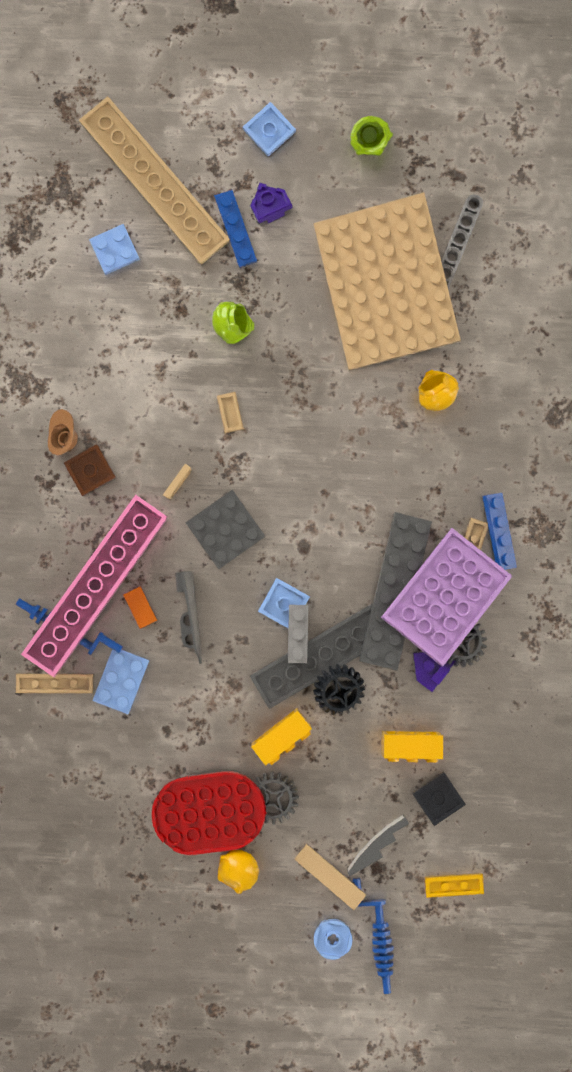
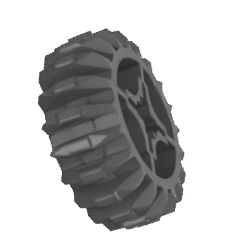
[447,623,487,667]
[254,771,299,825]

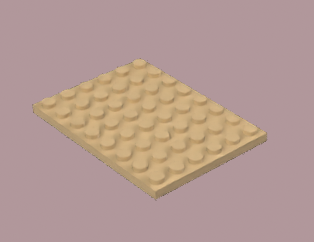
[313,192,461,371]

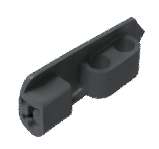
[175,571,202,664]

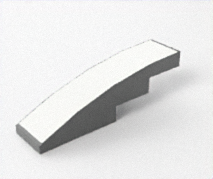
[347,814,409,877]

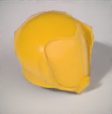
[418,369,459,411]
[218,850,259,894]

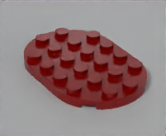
[152,771,266,855]

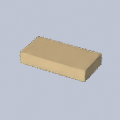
[217,392,244,434]
[163,464,192,500]

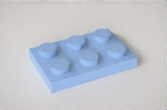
[92,649,150,714]

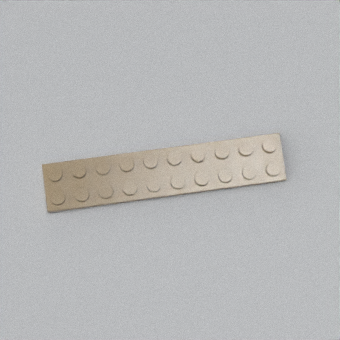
[79,96,230,265]

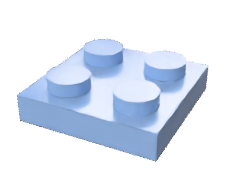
[243,102,296,157]
[89,224,140,275]
[258,578,310,628]

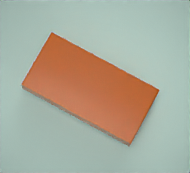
[123,586,158,629]

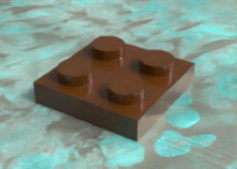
[64,444,116,496]

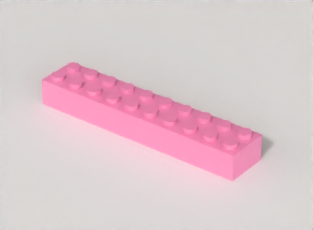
[21,495,167,678]

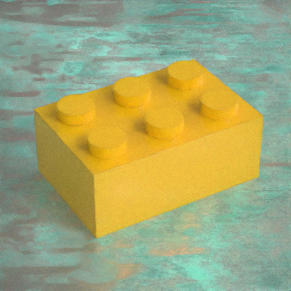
[251,708,312,766]
[381,731,443,763]

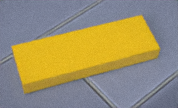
[424,873,484,898]

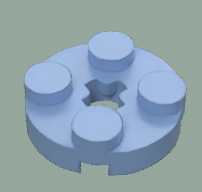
[314,919,352,960]

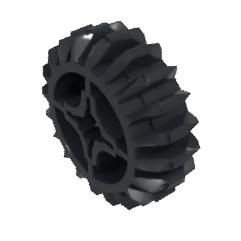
[313,664,365,716]

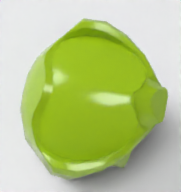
[350,116,393,156]
[212,301,254,344]

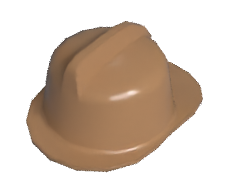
[48,409,78,455]

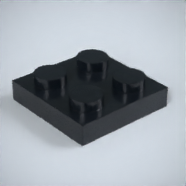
[412,771,466,826]

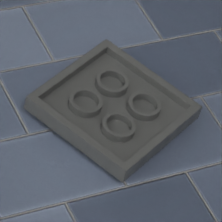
[185,490,266,569]

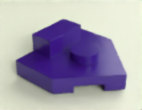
[250,182,293,224]
[413,652,454,692]

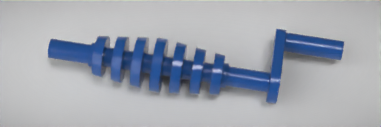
[16,598,123,655]
[353,878,394,994]

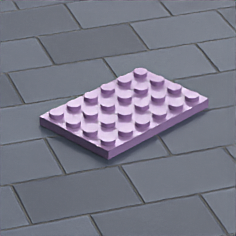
[381,528,512,666]

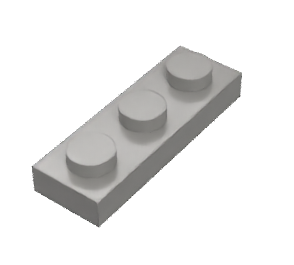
[288,605,308,663]

